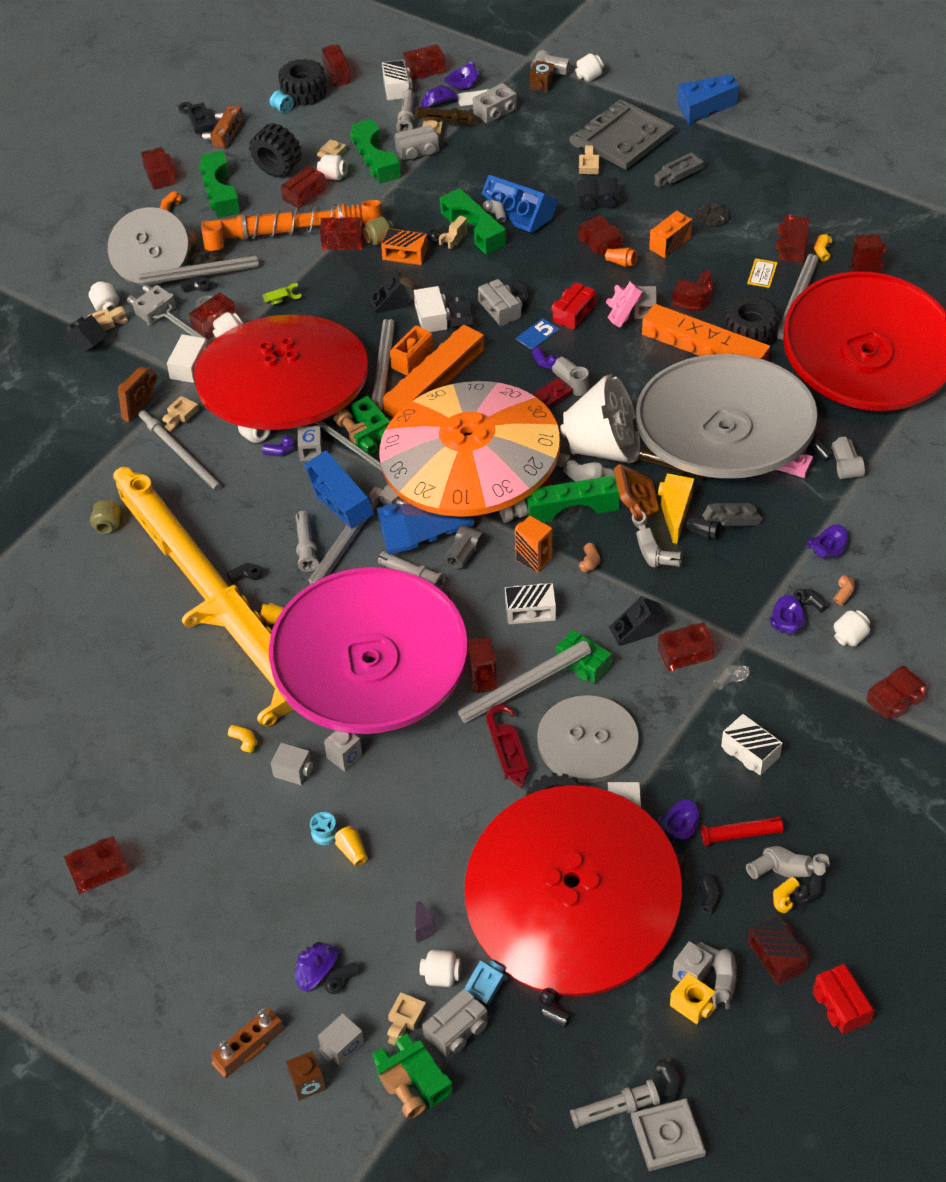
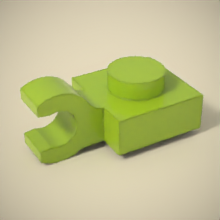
[262,283,302,305]

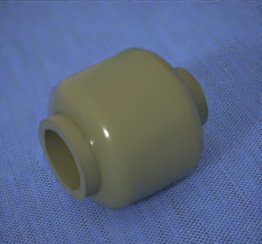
[363,216,394,246]
[90,500,121,534]

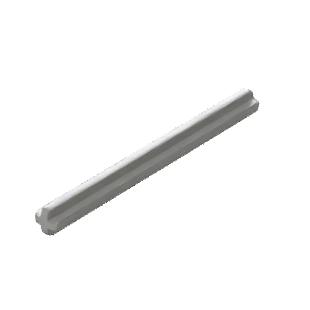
[776,254,819,340]
[138,256,259,285]
[372,319,395,412]
[309,486,383,585]
[458,640,591,723]

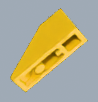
[658,473,694,544]

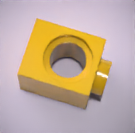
[670,973,715,1025]

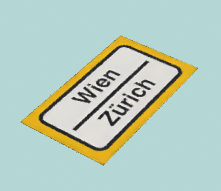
[747,259,777,288]

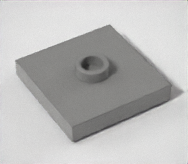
[631,1098,706,1171]

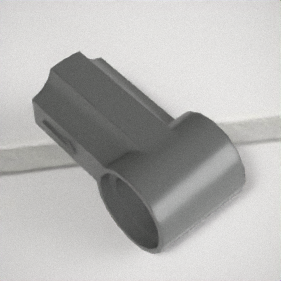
[444,525,485,570]

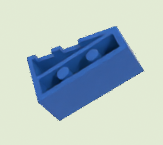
[677,74,739,125]
[304,450,374,529]

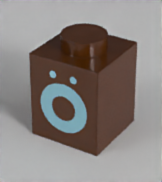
[530,61,555,92]
[286,1051,326,1100]

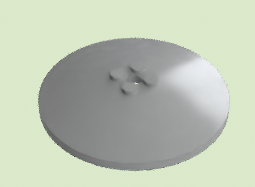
[636,354,817,478]

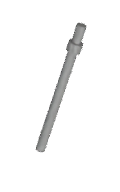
[139,410,221,491]

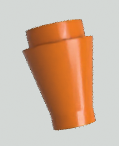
[605,248,637,268]

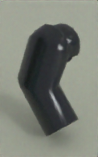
[793,589,829,613]
[325,962,359,995]

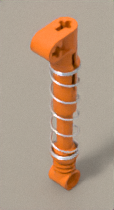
[201,200,383,251]

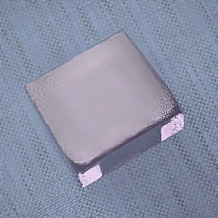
[415,901,435,943]

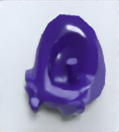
[444,60,481,89]
[421,85,458,108]
[807,524,848,560]
[769,595,806,634]
[656,799,699,843]
[295,942,342,992]

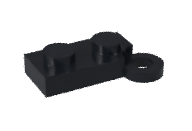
[178,102,214,134]

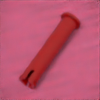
[701,816,783,847]

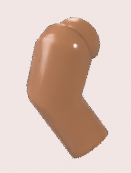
[579,543,601,573]
[833,575,856,606]

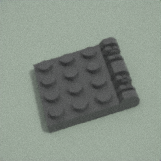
[569,99,675,170]

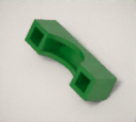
[350,118,401,184]
[198,151,240,218]
[440,188,507,255]
[525,475,619,523]

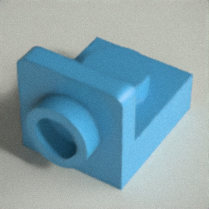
[464,960,509,1005]

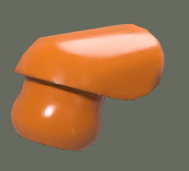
[160,191,183,212]

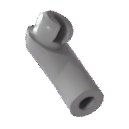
[483,200,506,223]

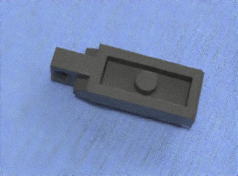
[654,152,705,188]
[702,503,763,526]

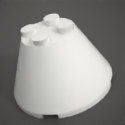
[560,374,640,463]

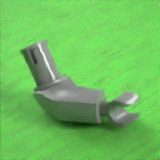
[556,453,616,481]
[632,511,682,568]
[746,846,829,879]
[697,942,737,1009]

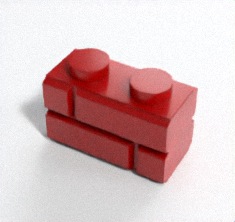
[551,282,596,330]
[813,964,875,1034]

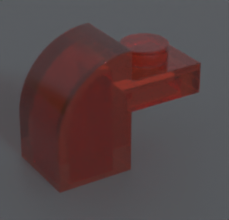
[672,270,713,311]

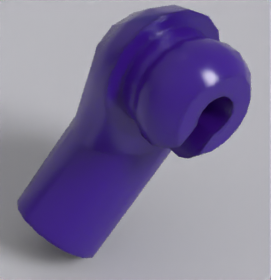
[532,347,559,370]
[262,436,295,456]

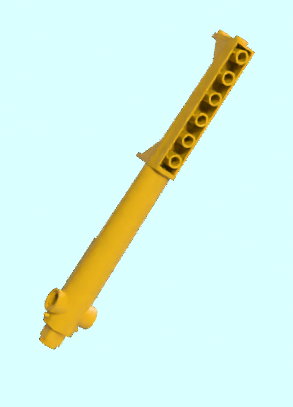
[113,466,294,727]

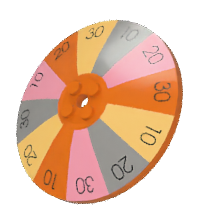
[379,381,560,517]

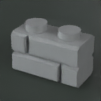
[394,125,439,161]
[478,279,522,326]
[423,989,487,1057]

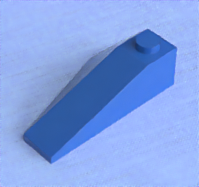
[482,175,559,233]
[377,504,474,554]

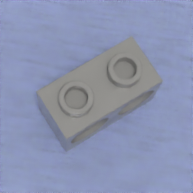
[473,83,517,124]

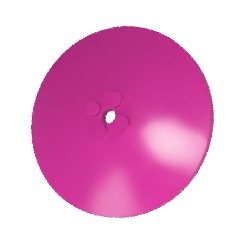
[269,567,468,734]

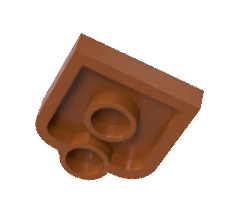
[118,366,158,422]
[614,464,659,521]

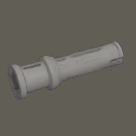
[396,90,415,132]
[295,511,319,572]
[378,551,446,590]
[570,1079,660,1128]

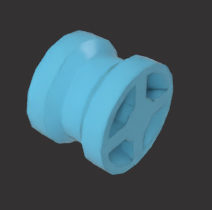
[270,90,294,114]
[310,812,337,845]

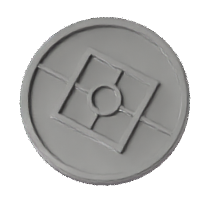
[108,207,189,286]
[537,695,638,783]

